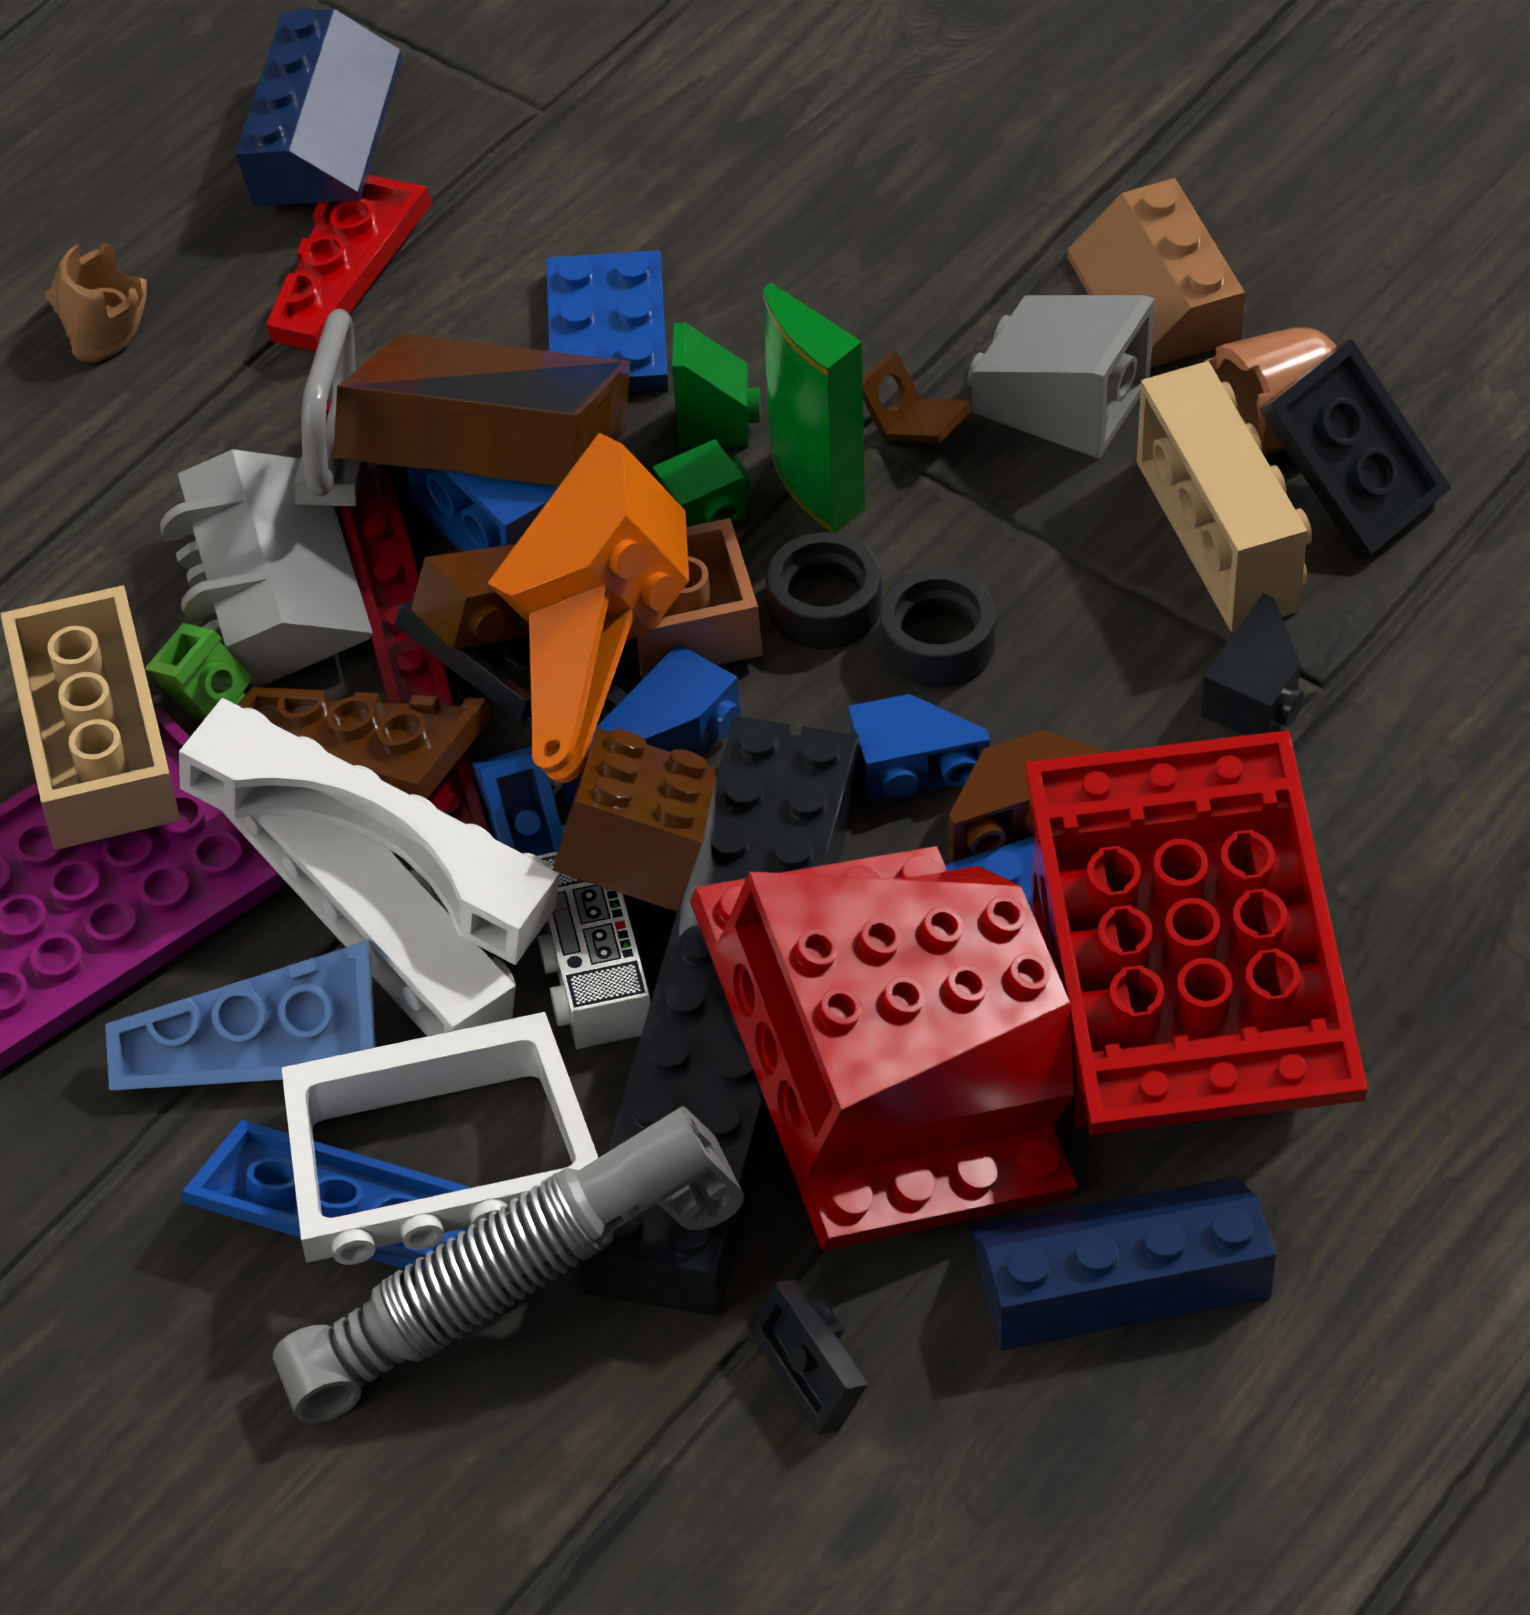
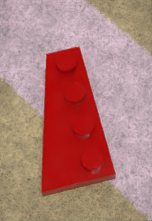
[266,175,432,351]

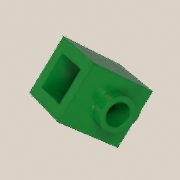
[652,439,750,527]

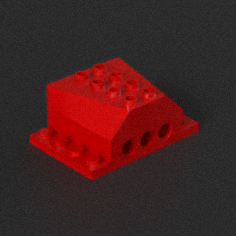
[1025,730,1368,1135]
[690,846,1078,1251]

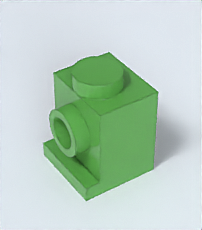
[145,623,254,721]

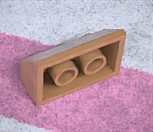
[1067,178,1245,368]

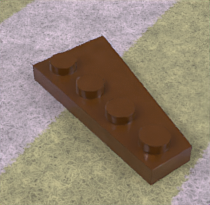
[237,687,493,799]

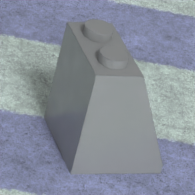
[967,295,1155,459]

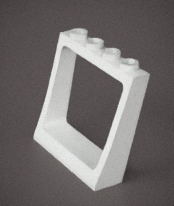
[282,1012,598,1265]

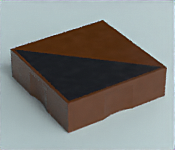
[334,333,630,486]

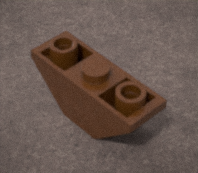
[949,730,1110,862]

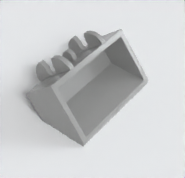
[160,449,373,687]

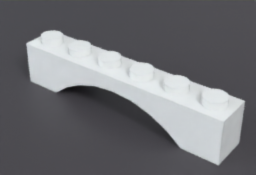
[179,698,559,965]

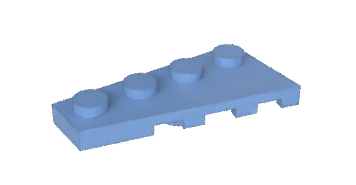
[105,941,376,1090]

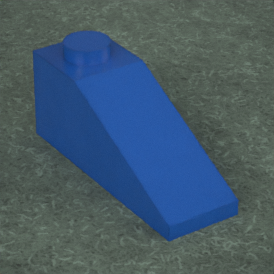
[563,644,741,805]

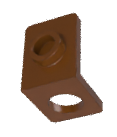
[863,353,972,444]

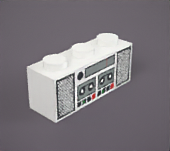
[537,852,650,1049]

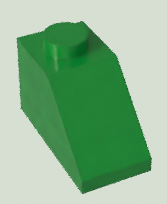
[672,323,761,448]

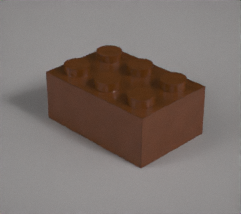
[552,728,718,912]

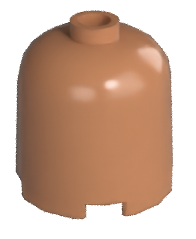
[1204,327,1337,456]

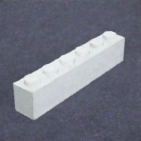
[222,811,516,1037]

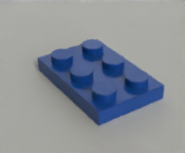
[546,250,669,393]

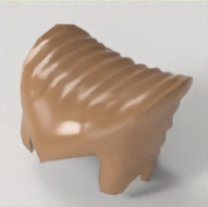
[45,243,147,364]

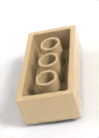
[1137,361,1312,632]
[0,585,181,850]

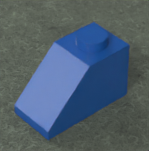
[470,746,563,856]

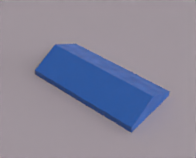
[182,1120,475,1272]

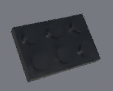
[1258,339,1451,558]

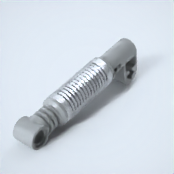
[272,1106,744,1424]

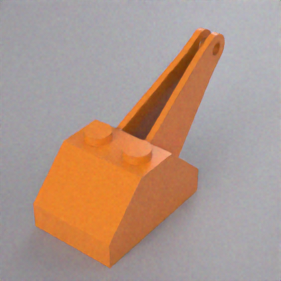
[487,433,689,783]

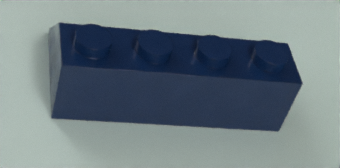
[235,9,403,206]
[969,1176,1276,1351]

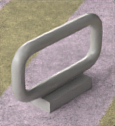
[294,309,368,506]

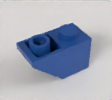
[848,694,990,803]

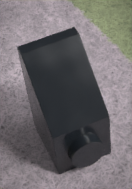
[1201,593,1304,735]

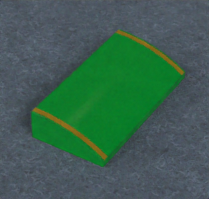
[762,283,865,533]

